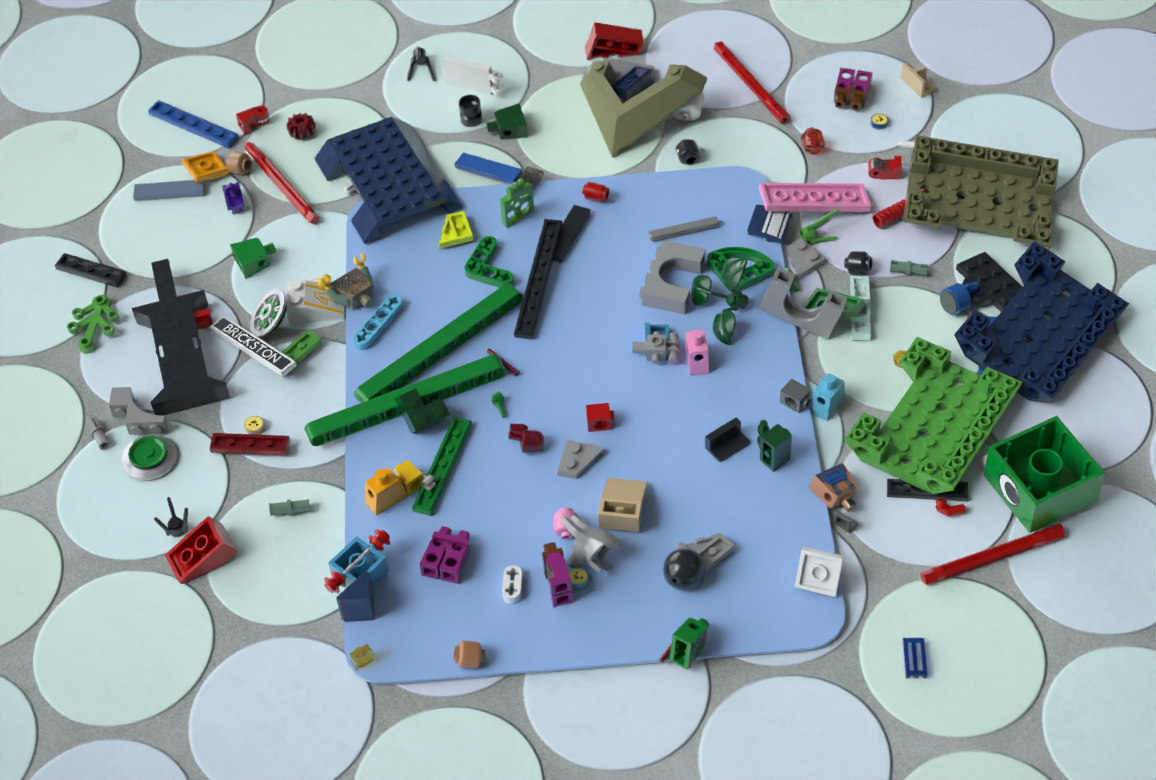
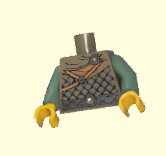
[318,253,374,309]

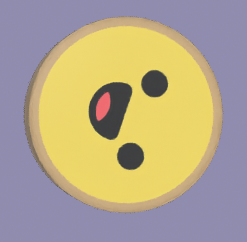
[244,416,264,434]

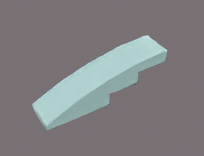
[850,276,871,340]

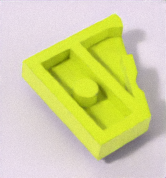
[438,211,473,249]

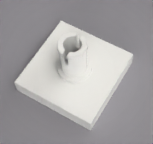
[795,547,844,597]

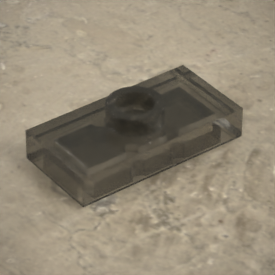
[517,166,544,197]

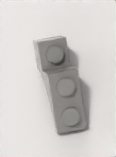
[109,387,168,435]

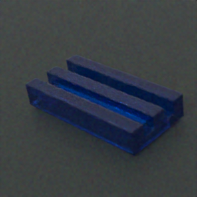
[902,638,928,678]

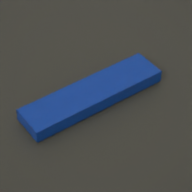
[454,152,523,184]

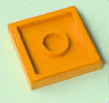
[182,151,229,183]

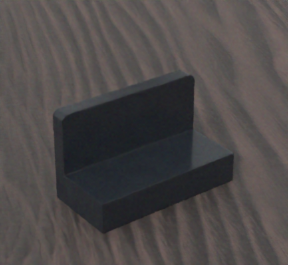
[705,417,750,462]

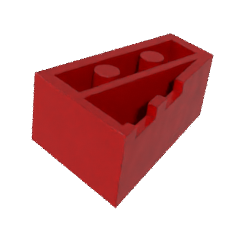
[585,22,644,60]

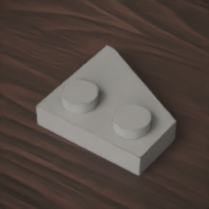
[787,238,825,280]
[557,440,604,479]

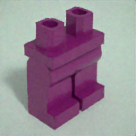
[420,526,470,584]

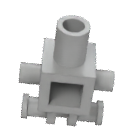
[632,331,680,364]

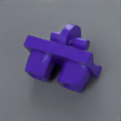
[222,182,245,214]

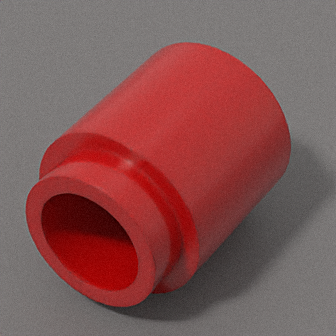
[582,181,610,202]

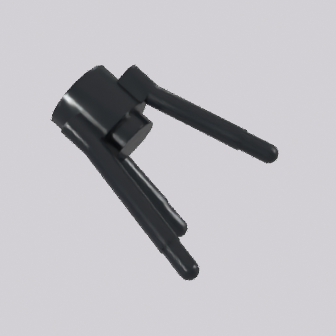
[407,47,436,81]
[154,497,188,537]

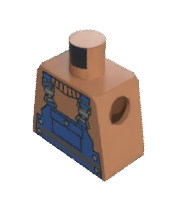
[808,463,858,512]

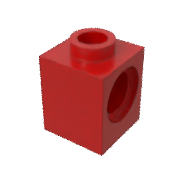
[586,403,615,432]

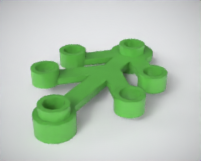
[67,295,120,354]

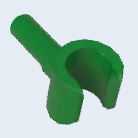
[492,391,506,418]

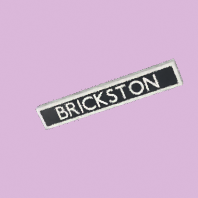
[210,316,297,377]

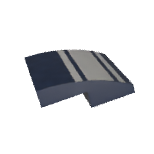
[747,204,793,243]

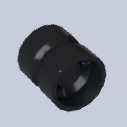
[458,94,482,127]

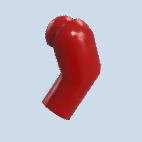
[935,498,966,517]

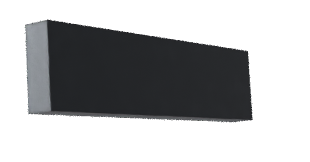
[553,205,590,263]
[55,253,127,288]
[887,478,968,502]

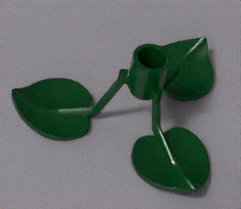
[691,258,749,345]

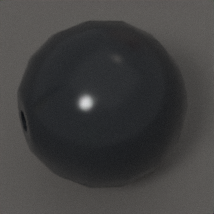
[663,548,706,591]

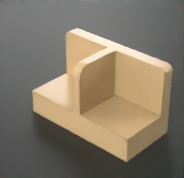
[901,63,935,98]

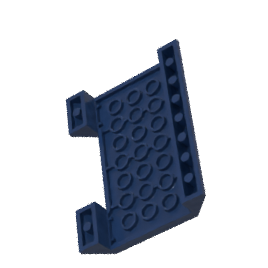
[314,117,463,244]

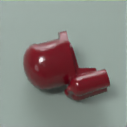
[508,424,544,453]

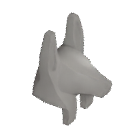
[561,515,621,572]

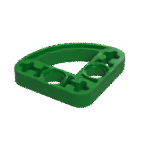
[707,247,775,292]

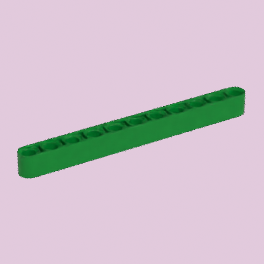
[354,283,523,403]
[304,354,506,447]

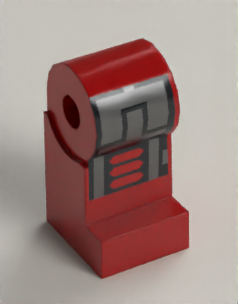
[868,156,902,180]

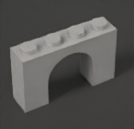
[639,240,705,315]
[759,267,847,339]

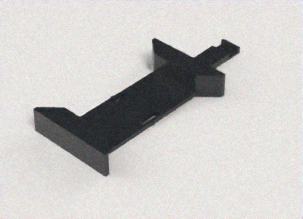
[132,258,230,416]

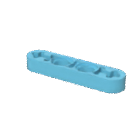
[353,295,403,350]

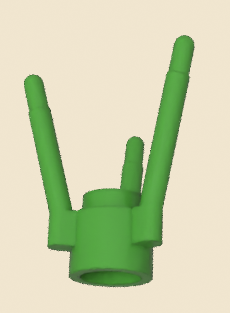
[799,209,839,244]

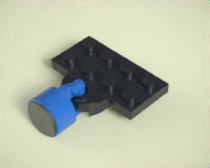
[940,252,1023,315]

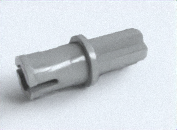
[86,417,111,450]

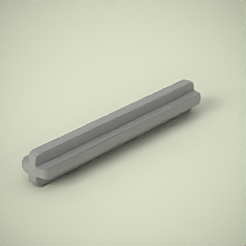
[649,216,719,241]

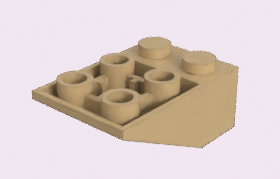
[598,478,647,532]

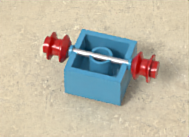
[324,529,390,593]

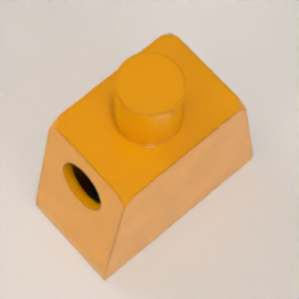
[365,468,407,515]

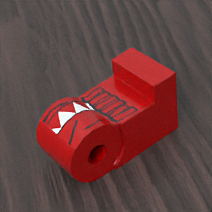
[236,105,270,135]

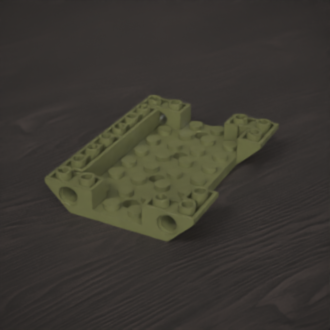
[903,135,1059,247]

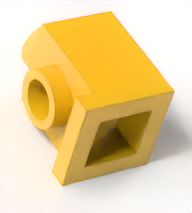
[394,460,423,496]

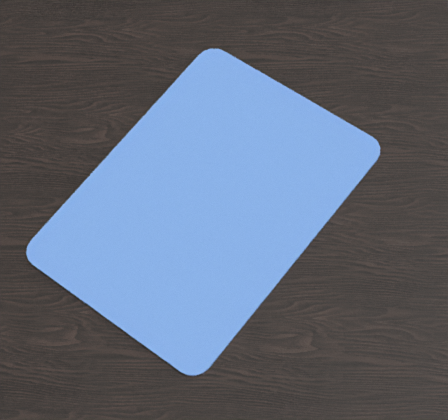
[344,166,845,685]

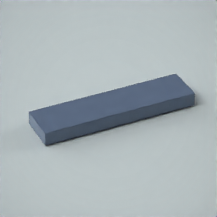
[133,180,205,201]

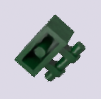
[757,420,792,472]

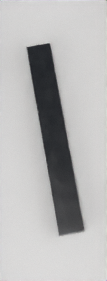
[514,219,563,340]

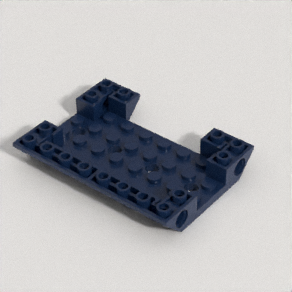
[954,241,1129,402]

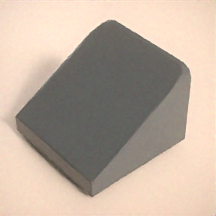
[834,509,858,533]

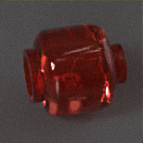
[800,127,825,155]

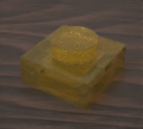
[349,644,374,670]

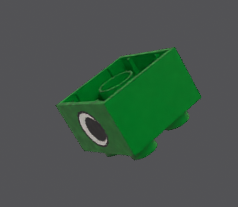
[984,416,1105,534]

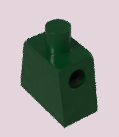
[486,103,528,140]

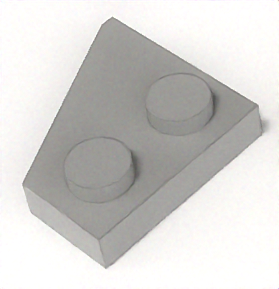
[678,533,735,573]

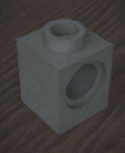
[780,378,811,413]

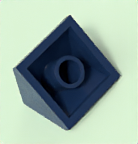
[611,66,653,102]
[336,571,374,622]

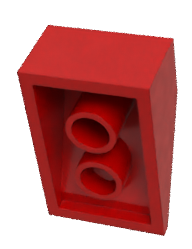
[165,516,238,584]

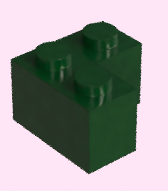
[395,388,450,433]

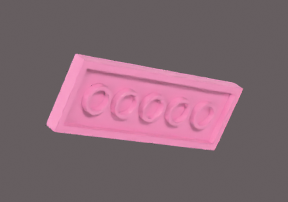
[759,183,872,212]

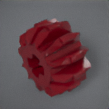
[286,112,316,141]

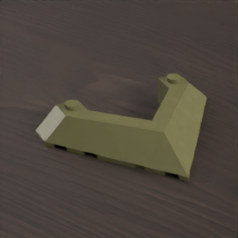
[580,60,707,158]

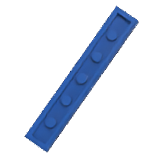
[148,100,239,149]

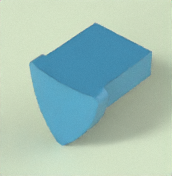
[645,322,669,342]

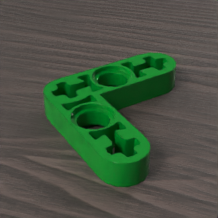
[464,236,514,288]

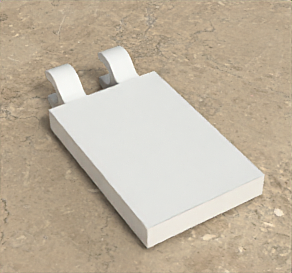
[442,56,504,97]

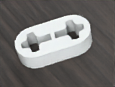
[502,565,523,604]

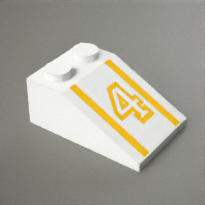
[286,280,345,323]

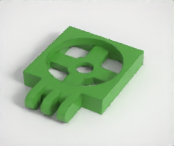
[500,179,535,228]

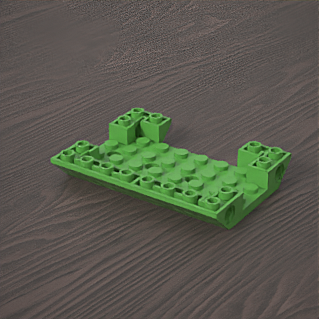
[845,337,1022,494]

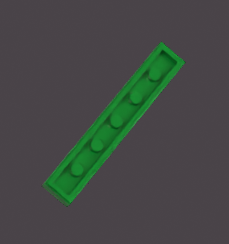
[412,416,472,516]

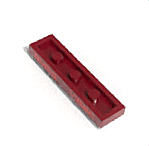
[209,433,290,456]

